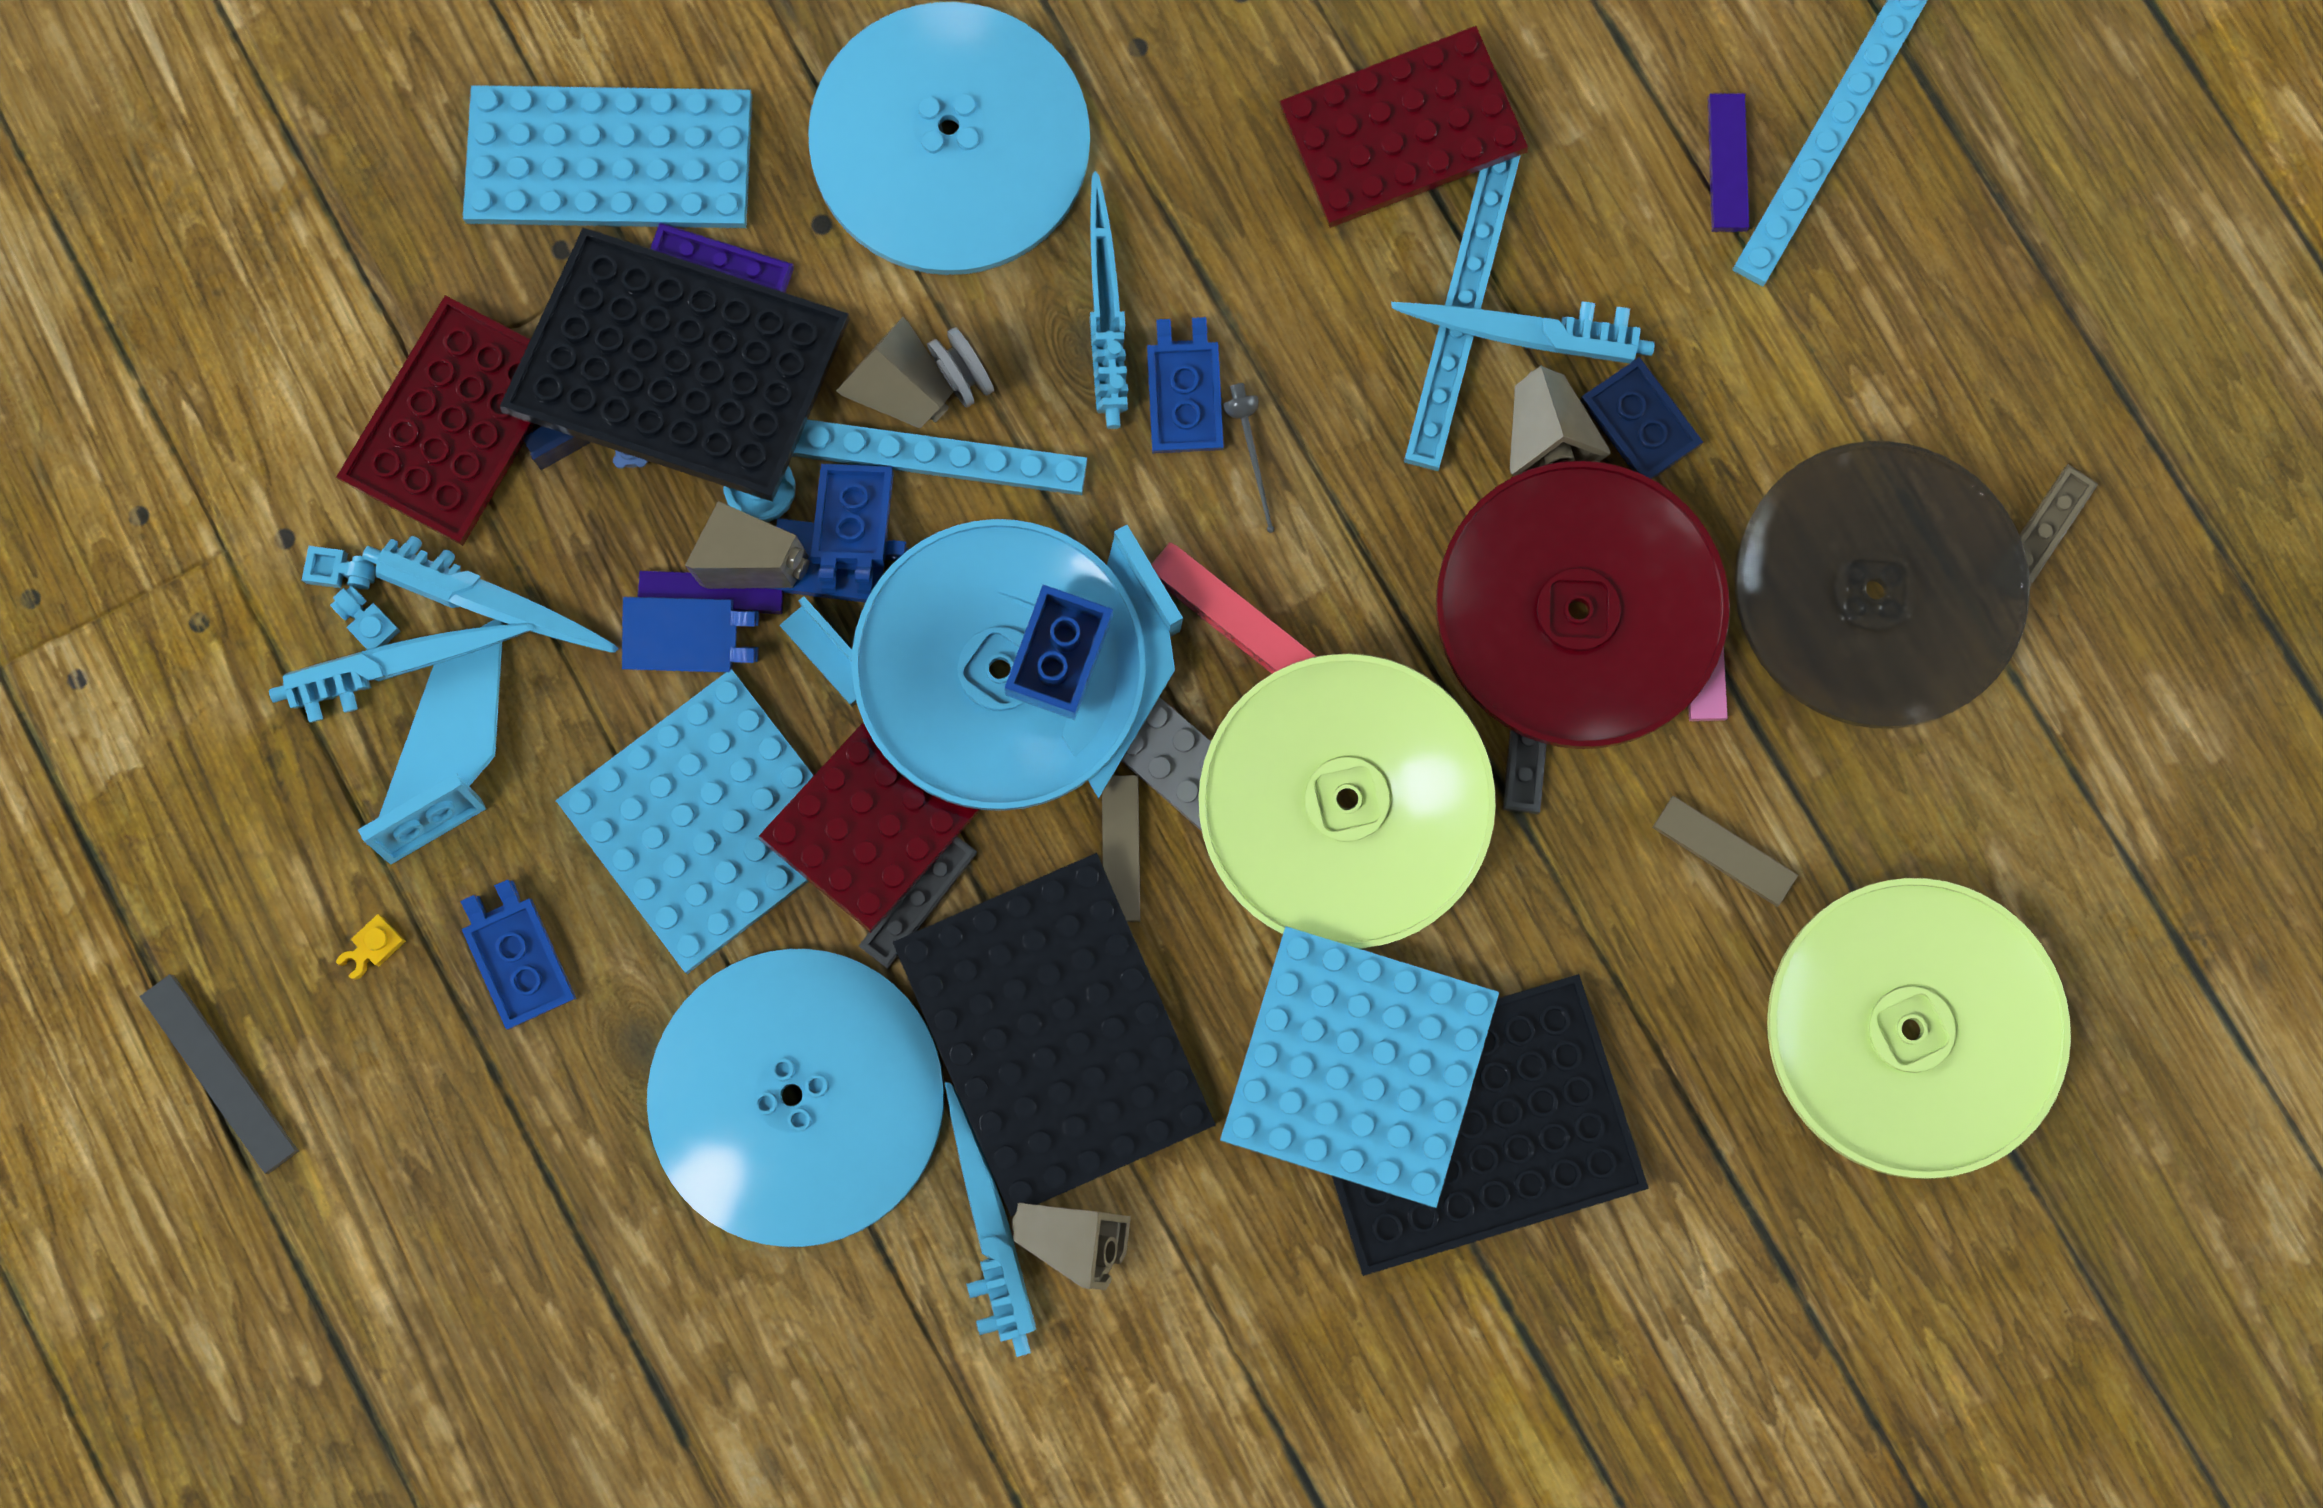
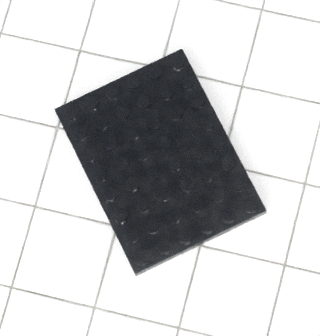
[500,227,849,502]
[892,853,1216,1216]
[1331,974,1649,1276]

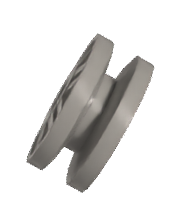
[927,327,994,408]

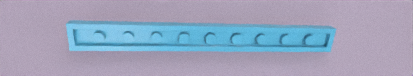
[1732,0,1928,287]
[1404,155,1521,471]
[792,420,1087,496]

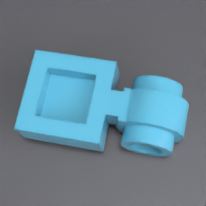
[302,546,376,589]
[330,585,400,650]

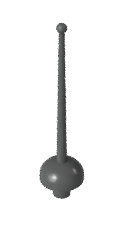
[1223,383,1275,533]

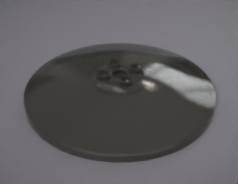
[1735,441,2030,729]

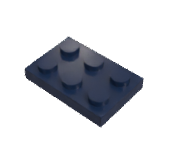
[1580,357,1703,479]

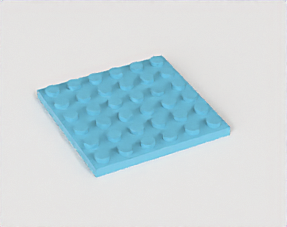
[555,669,814,974]
[1220,926,1499,1208]

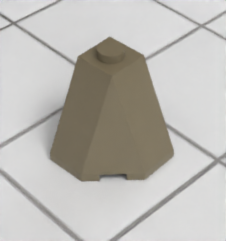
[836,317,953,428]
[1510,366,1610,476]
[1012,1203,1131,1290]

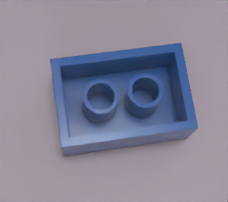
[1004,584,1113,720]

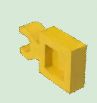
[336,914,406,980]

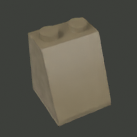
[685,501,809,589]

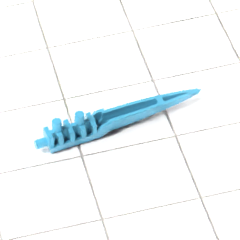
[1089,171,1128,429]
[1391,302,1655,363]
[362,536,619,652]
[269,623,535,723]
[945,1082,1037,1357]

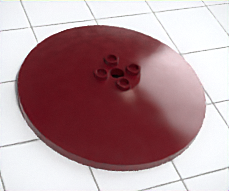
[1436,461,1730,749]

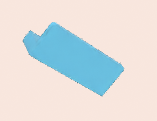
[780,596,857,707]

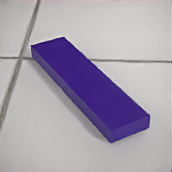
[1708,94,1749,232]
[650,223,794,293]
[638,571,784,614]

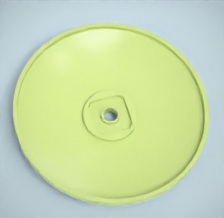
[1199,653,1496,949]
[1767,878,2071,1179]

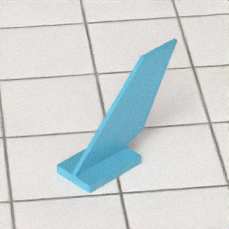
[1062,525,1183,799]
[358,619,503,865]

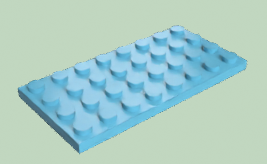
[463,85,752,228]

